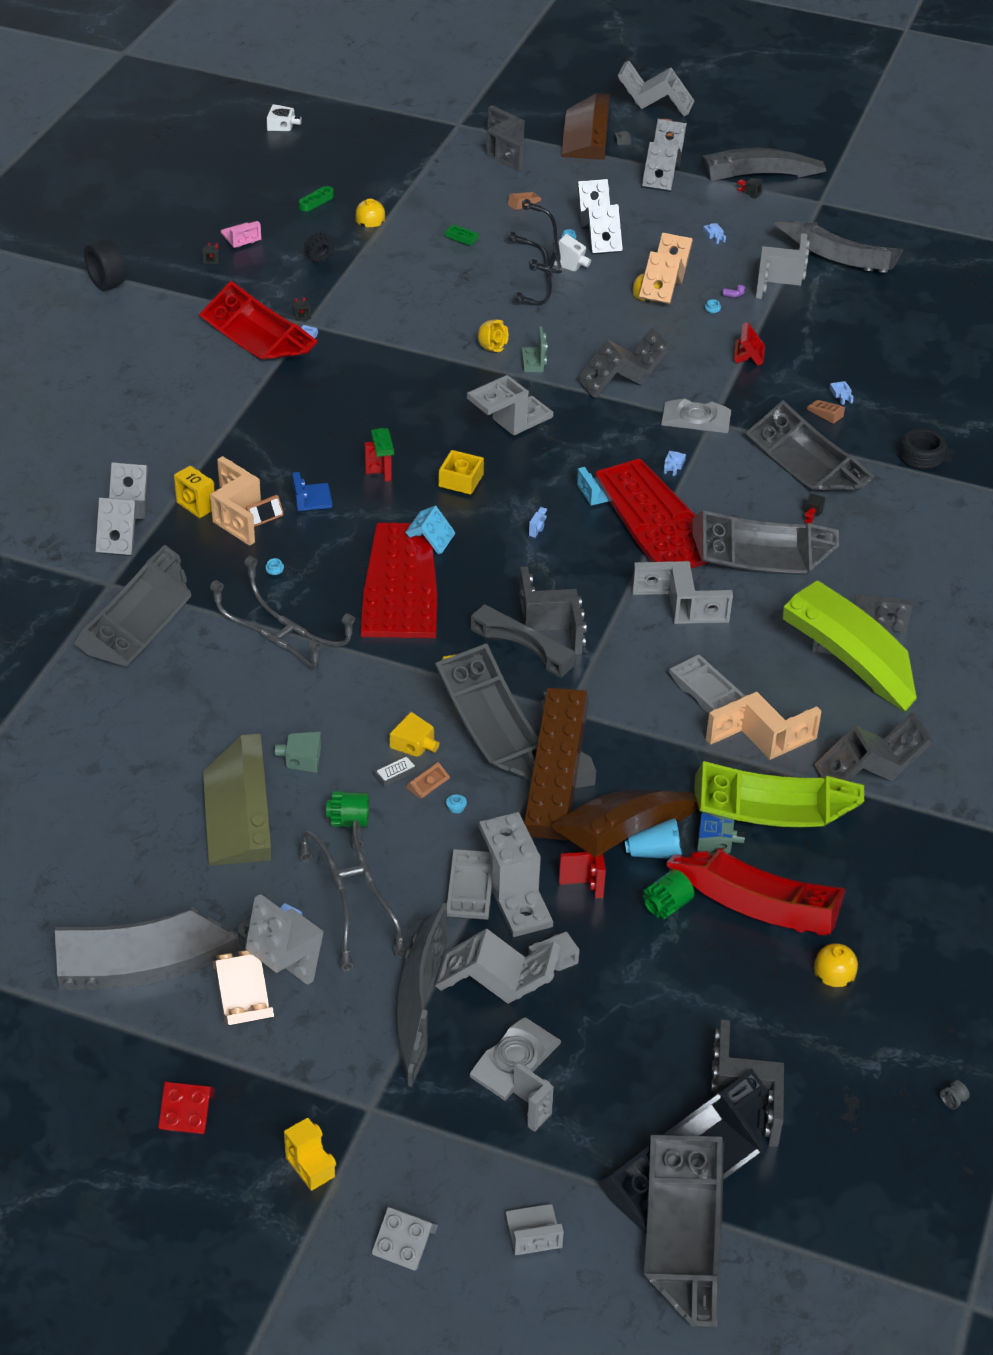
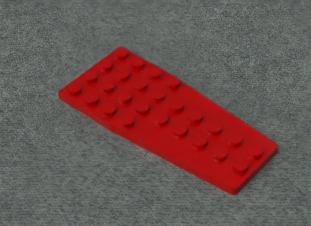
[595,459,710,568]
[361,523,437,638]

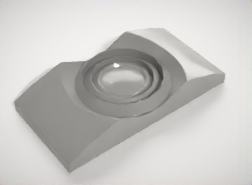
[661,398,731,433]
[669,654,745,713]
[447,849,493,920]
[470,1017,561,1101]

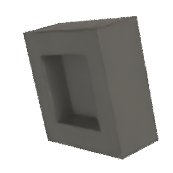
[614,131,631,145]

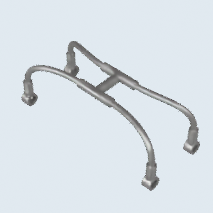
[210,556,355,669]
[298,820,407,971]

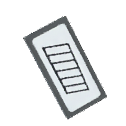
[374,755,418,788]

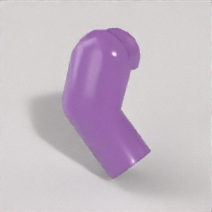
[723,285,745,298]

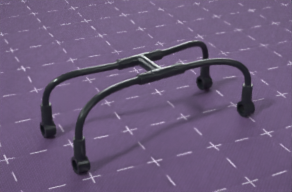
[507,199,563,305]

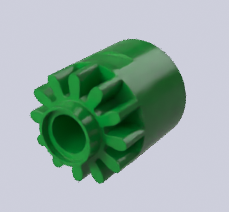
[326,791,369,828]
[643,869,694,919]

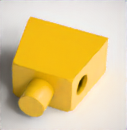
[390,712,440,757]

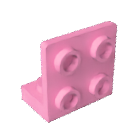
[221,221,261,247]

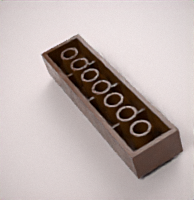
[524,688,588,840]

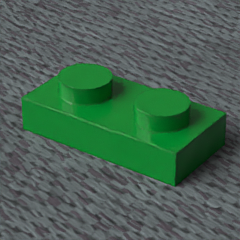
[445,224,479,246]
[371,428,394,457]

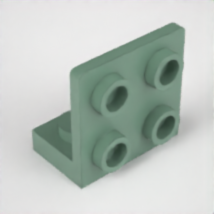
[522,327,548,372]

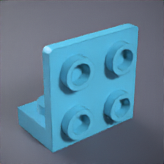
[577,467,609,505]
[406,506,455,554]

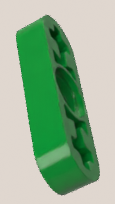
[299,186,334,211]

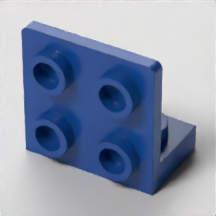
[293,472,333,511]

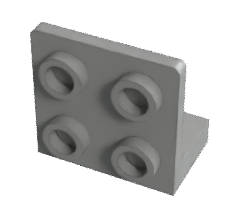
[513,1063,554,1132]
[506,1204,564,1255]
[372,1207,438,1270]

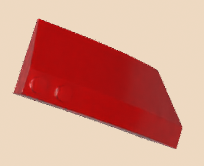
[199,281,318,360]
[667,848,845,935]

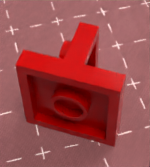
[734,322,765,366]
[365,442,392,481]

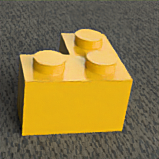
[284,1118,336,1191]

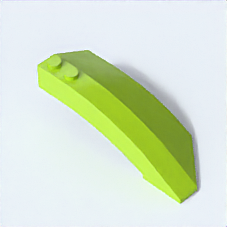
[783,580,917,712]
[694,761,864,827]

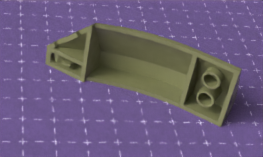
[203,733,272,866]

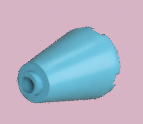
[625,818,682,859]

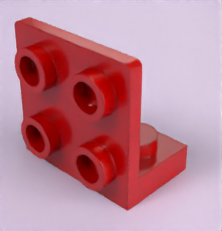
[559,852,606,898]
[159,1082,215,1134]

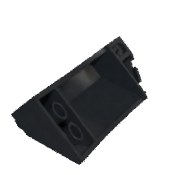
[598,1068,766,1235]

